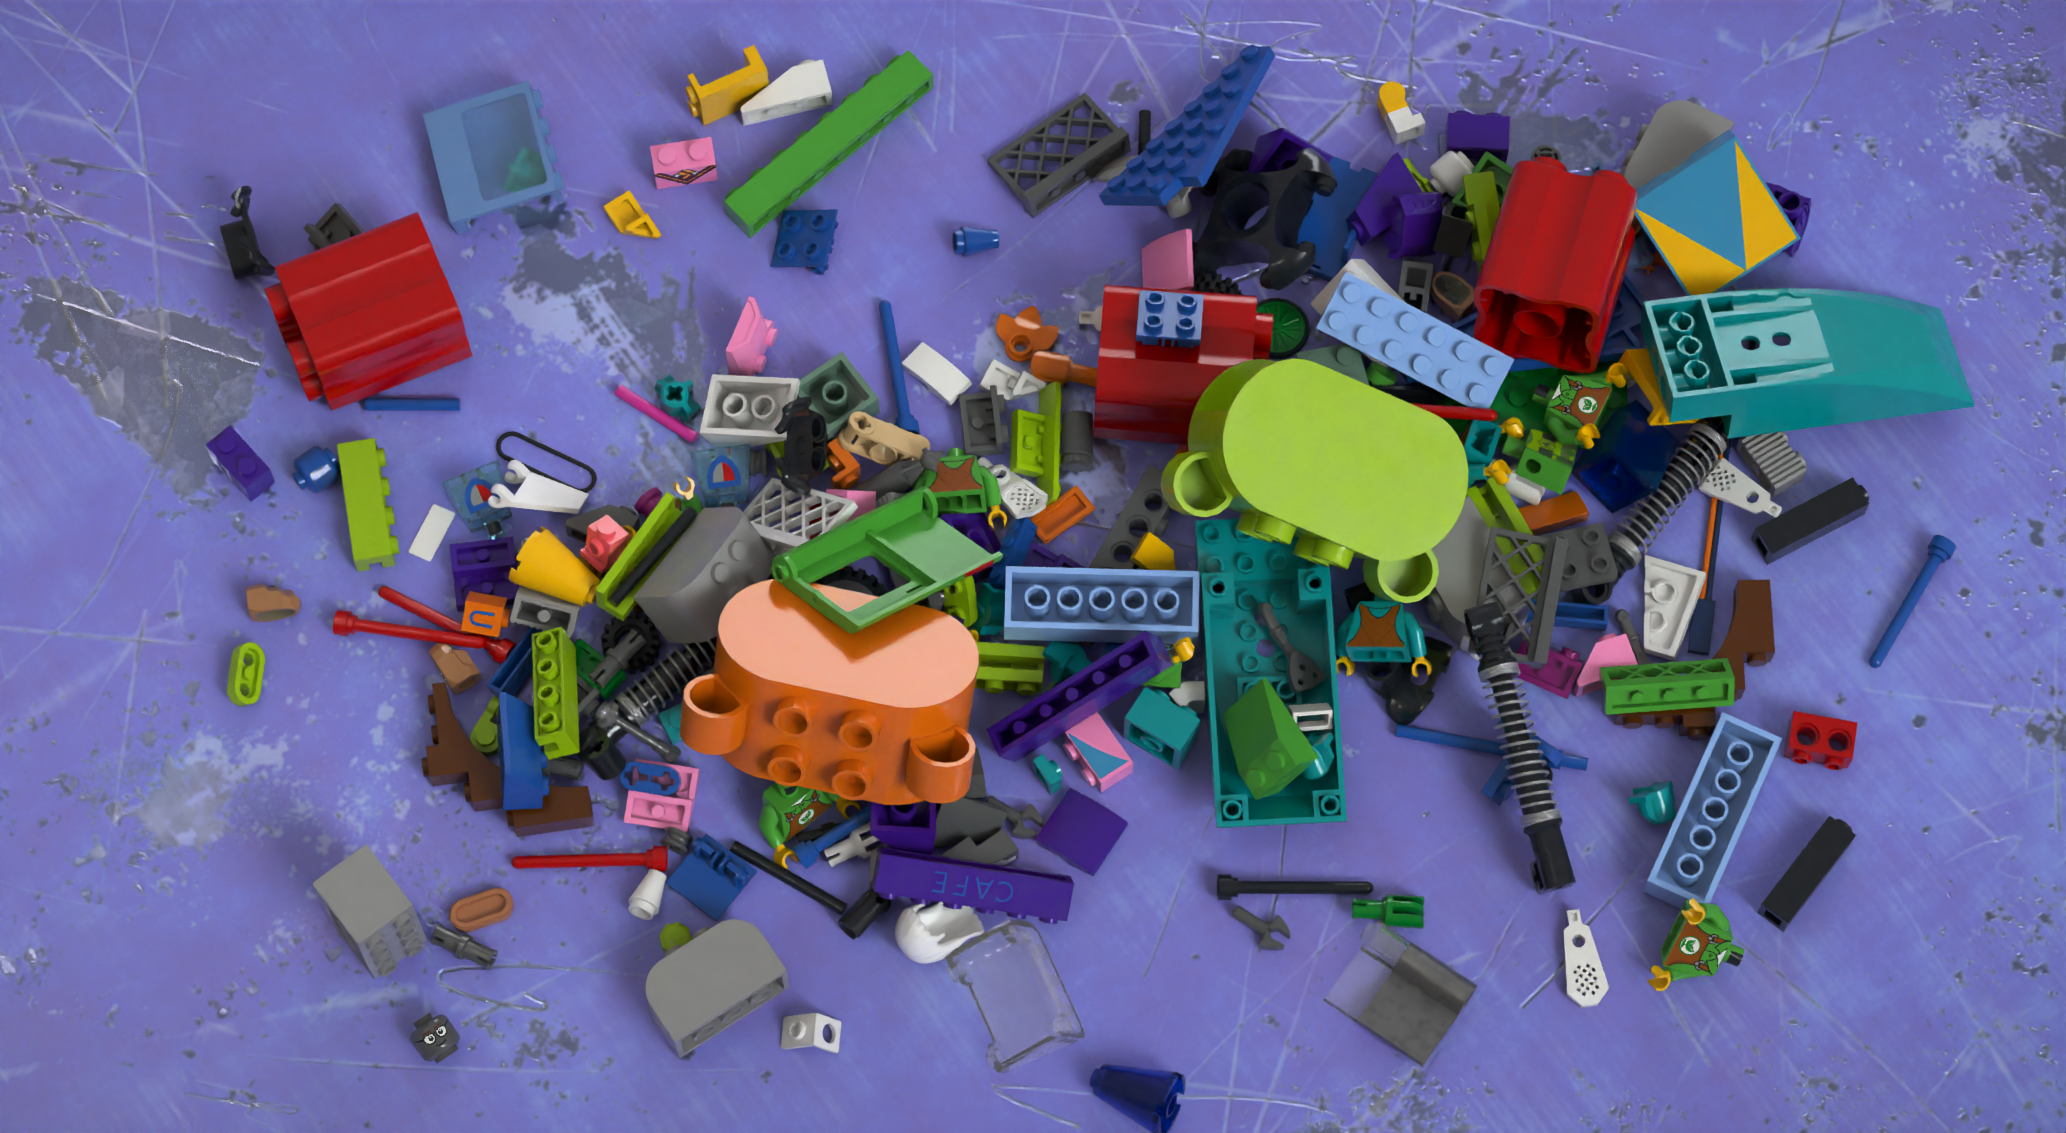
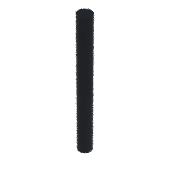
[608,506,698,607]
[730,841,847,915]

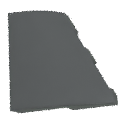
[933,796,1008,848]

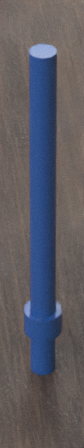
[1395,724,1588,771]

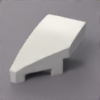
[978,359,1047,402]

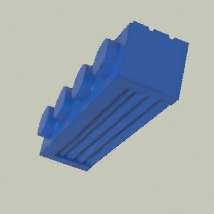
[988,517,1037,590]
[1526,599,1609,631]
[486,626,543,698]

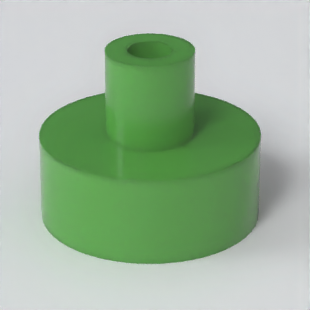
[1365,362,1397,387]

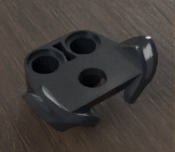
[220,186,275,280]
[774,396,827,495]
[1366,636,1453,725]

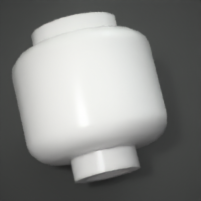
[1430,151,1475,197]

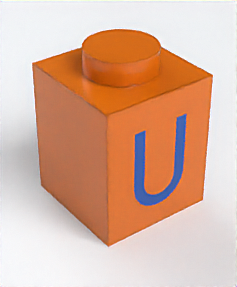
[461,591,511,637]

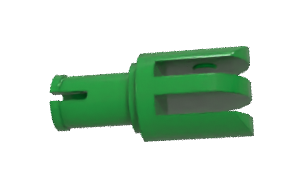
[1352,894,1424,929]

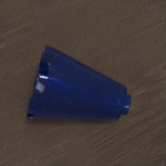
[1090,1064,1186,1133]

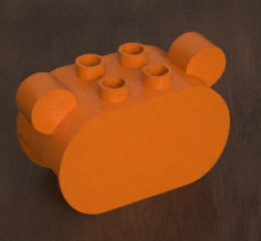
[680,579,979,805]

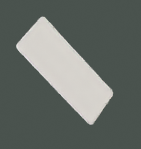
[409,504,455,561]

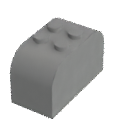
[1620,100,1735,235]
[1424,496,1530,645]
[634,507,776,643]
[645,919,790,1059]

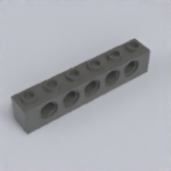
[1075,465,1176,649]

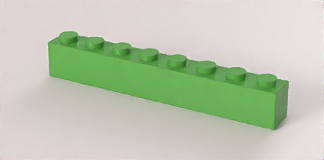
[724,50,933,239]

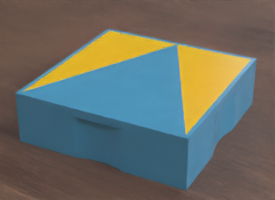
[1634,129,1801,296]

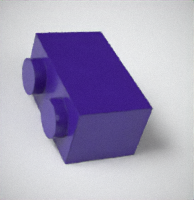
[1445,111,1510,163]
[205,425,275,502]

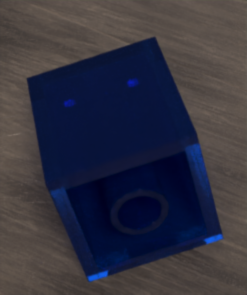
[1571,399,1679,514]

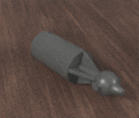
[856,447,944,501]

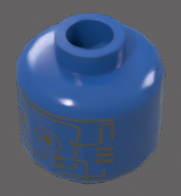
[292,446,340,493]

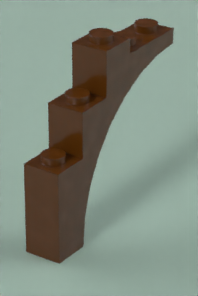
[1614,580,1775,740]
[422,682,594,837]

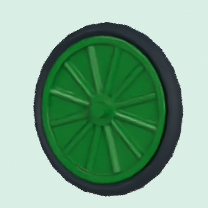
[1256,298,1310,359]

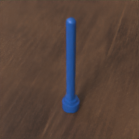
[879,300,920,435]
[1869,535,1957,668]
[792,805,870,869]

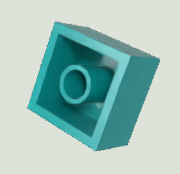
[1123,687,1200,770]

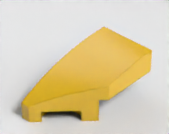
[603,190,661,239]
[1129,532,1176,570]

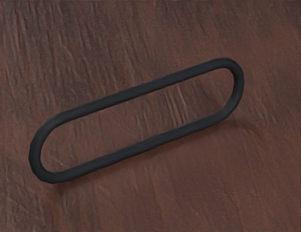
[496,431,597,493]

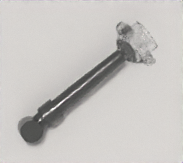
[595,700,681,763]

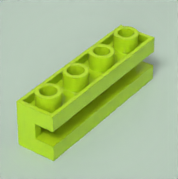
[337,438,400,572]
[1466,477,1544,599]
[532,626,580,760]
[975,642,1045,696]

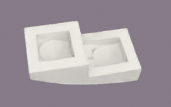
[901,342,972,405]

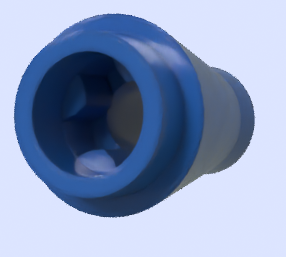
[952,226,999,257]

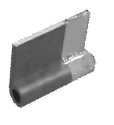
[1324,920,1477,1067]

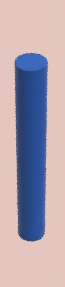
[365,398,460,411]

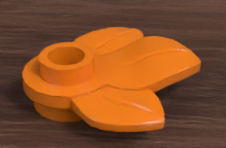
[996,306,1059,363]

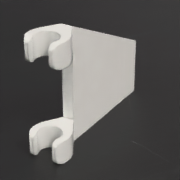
[488,460,589,514]

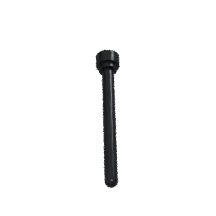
[1217,874,1373,900]

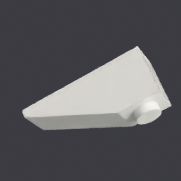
[740,59,833,126]

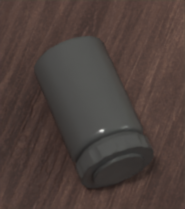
[1061,410,1093,472]

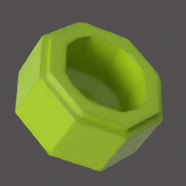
[659,922,691,952]

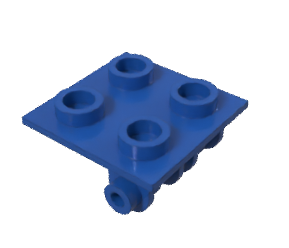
[771,209,838,275]
[1136,290,1204,349]
[666,833,757,922]

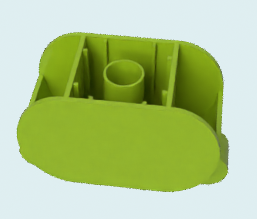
[1161,359,1468,603]

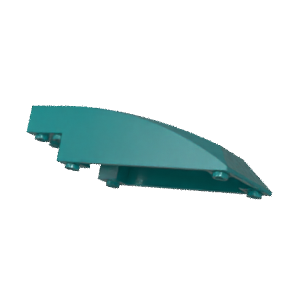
[1640,288,1975,439]
[1194,519,1347,828]

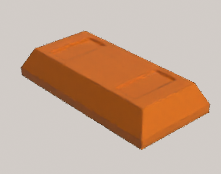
[1029,485,1096,545]

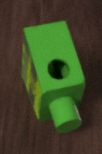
[1501,429,1578,495]

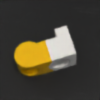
[1377,81,1426,145]

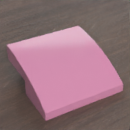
[1141,229,1194,291]
[624,759,700,833]

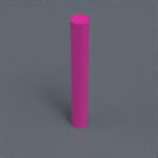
[615,385,699,444]

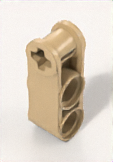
[837,411,930,475]

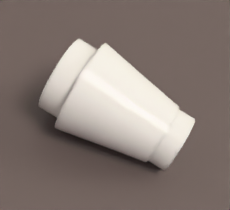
[628,869,667,920]

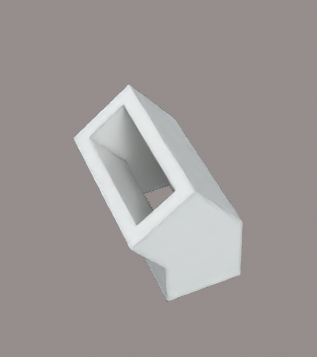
[1168,681,1205,713]
[1287,703,1333,731]

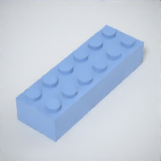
[1315,272,1515,408]
[1004,566,1199,645]
[1642,712,1782,909]

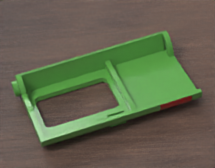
[771,487,1003,634]

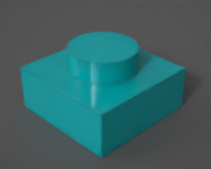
[658,703,683,745]
[1032,754,1063,795]

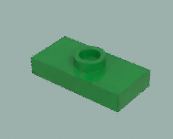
[574,638,628,700]

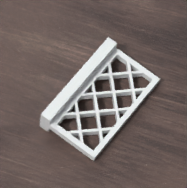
[743,478,858,556]

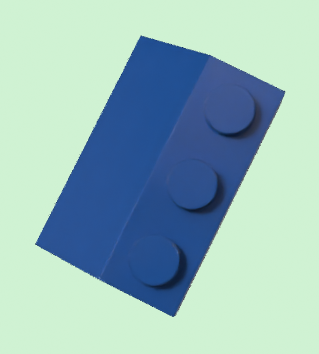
[497,692,549,810]

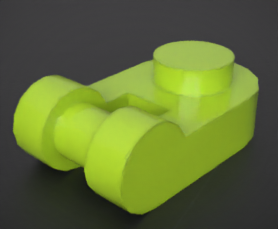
[470,696,499,756]

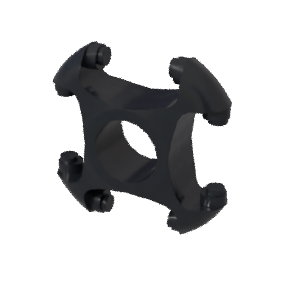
[1192,147,1338,291]

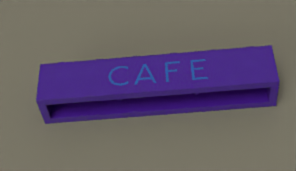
[872,846,1074,924]

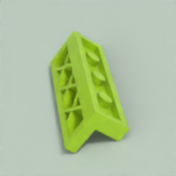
[595,492,694,621]

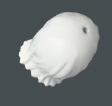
[895,902,985,964]

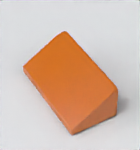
[1518,491,1589,536]

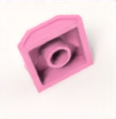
[725,296,778,376]

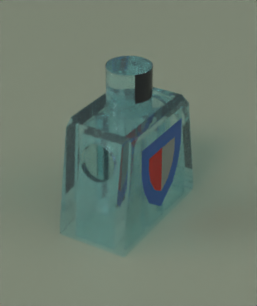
[690,444,751,508]
[442,460,512,539]

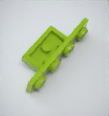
[1462,171,1500,276]
[1010,381,1063,506]

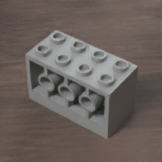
[312,844,428,979]

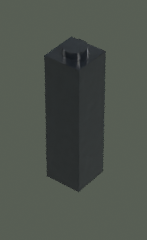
[1751,477,1870,565]
[1757,816,1856,932]

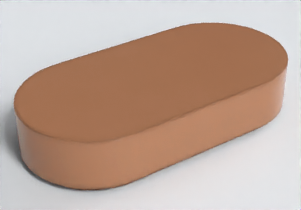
[449,888,514,933]

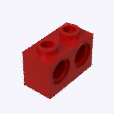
[1784,711,1858,770]

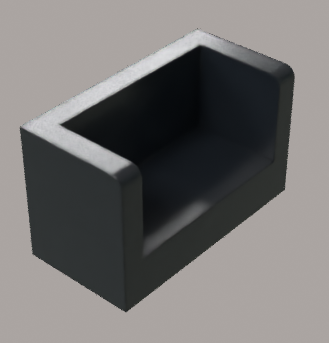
[1433,202,1473,259]

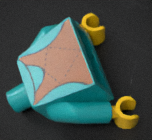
[1458,417,1525,489]
[1336,595,1432,677]

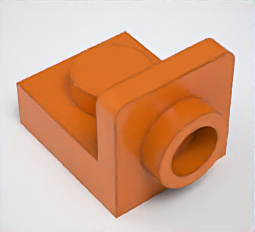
[827,438,861,490]

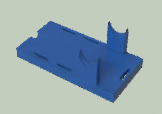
[1297,155,1377,282]

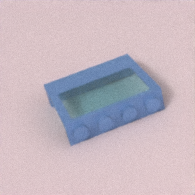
[423,81,566,234]

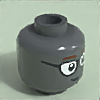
[410,1013,460,1063]

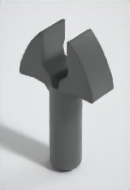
[986,796,1043,839]
[1232,906,1291,951]

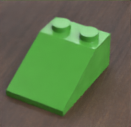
[1223,677,1319,800]

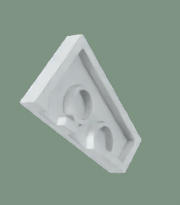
[1644,555,1706,662]

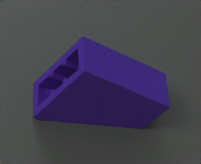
[1345,152,1422,247]

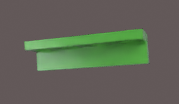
[1600,658,1735,715]

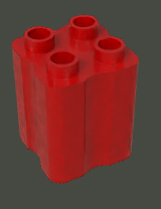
[1474,156,1637,373]
[264,212,472,411]
[1093,284,1273,445]

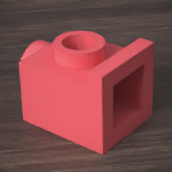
[580,515,629,573]

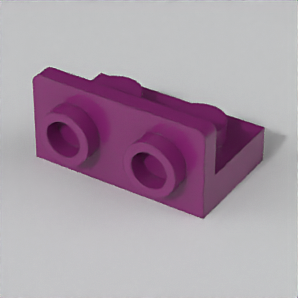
[1514,638,1585,699]

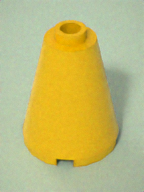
[509,526,600,607]

